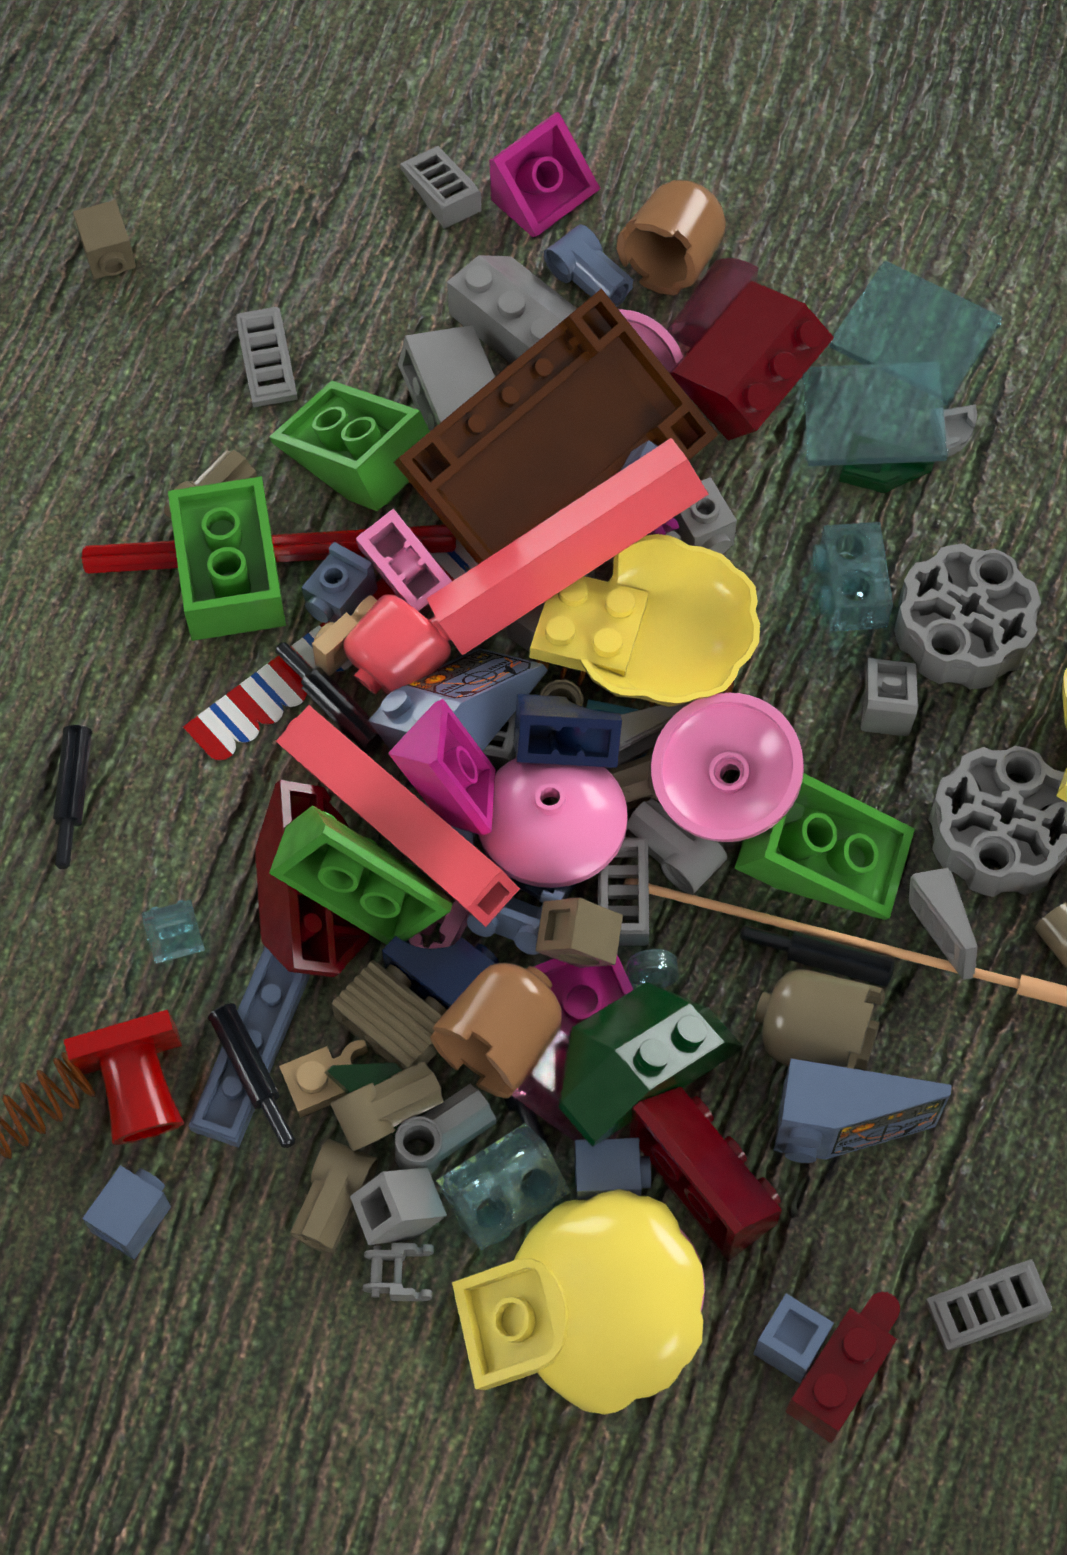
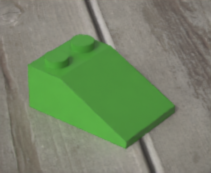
[269,380,430,511]
[168,476,286,641]
[734,773,915,920]

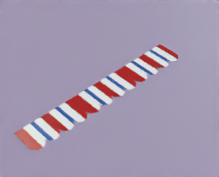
[183,539,478,761]

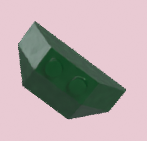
[559,982,743,1147]

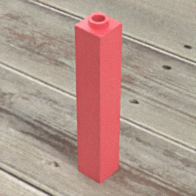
[426,438,709,656]
[276,705,520,927]

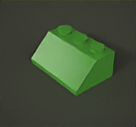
[269,806,452,945]

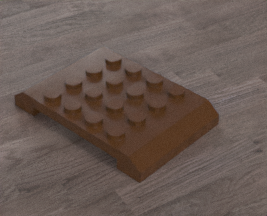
[394,288,718,564]

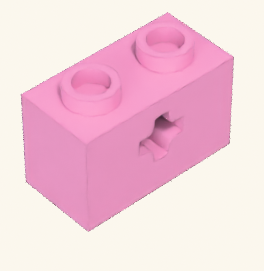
[356,508,452,616]

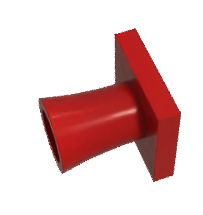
[63,1009,184,1145]

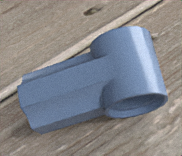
[544,224,633,307]

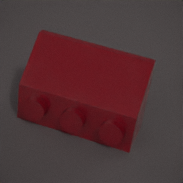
[670,281,834,441]
[629,1086,782,1262]

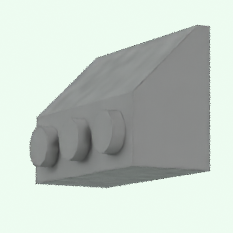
[447,255,577,364]

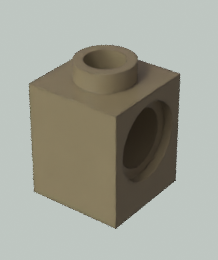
[73,200,136,279]
[535,898,623,968]

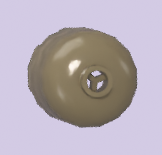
[755,969,885,1070]

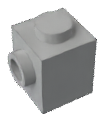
[674,477,737,554]
[350,1168,447,1245]

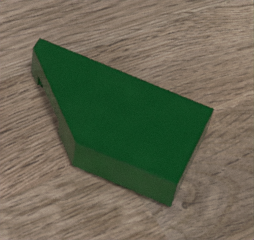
[839,436,935,493]

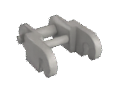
[362,1243,434,1301]

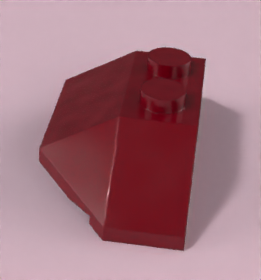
[255,780,370,977]

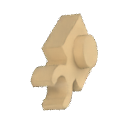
[312,595,377,676]
[279,1040,368,1118]

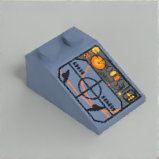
[368,648,548,751]
[773,1059,952,1163]

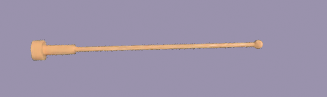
[624,878,1067,1007]

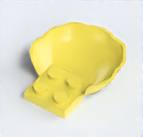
[529,534,760,707]
[452,1189,704,1415]

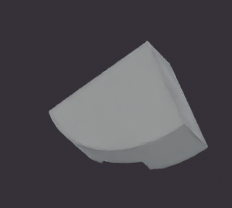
[929,404,977,459]

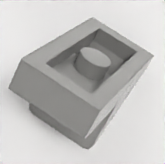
[861,658,918,736]

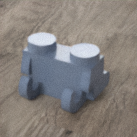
[467,890,565,955]

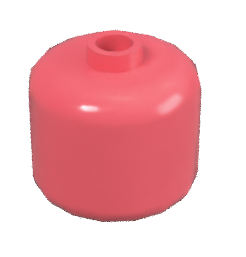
[343,595,451,695]

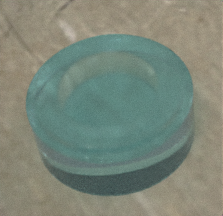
[626,949,679,988]

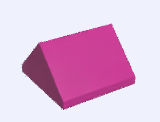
[490,112,600,237]
[388,699,496,835]

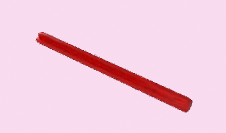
[82,525,456,574]

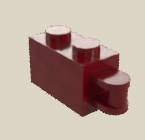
[785,1292,900,1444]

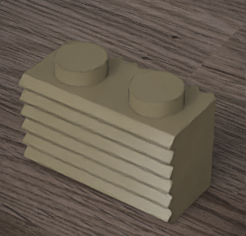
[332,960,447,1070]

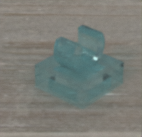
[142,900,205,964]

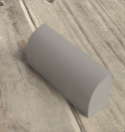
[398,325,495,431]

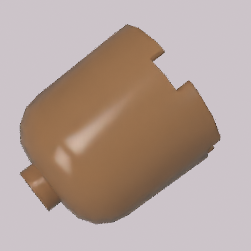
[616,180,726,296]
[430,963,562,1098]

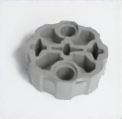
[894,544,1041,689]
[928,746,1067,897]

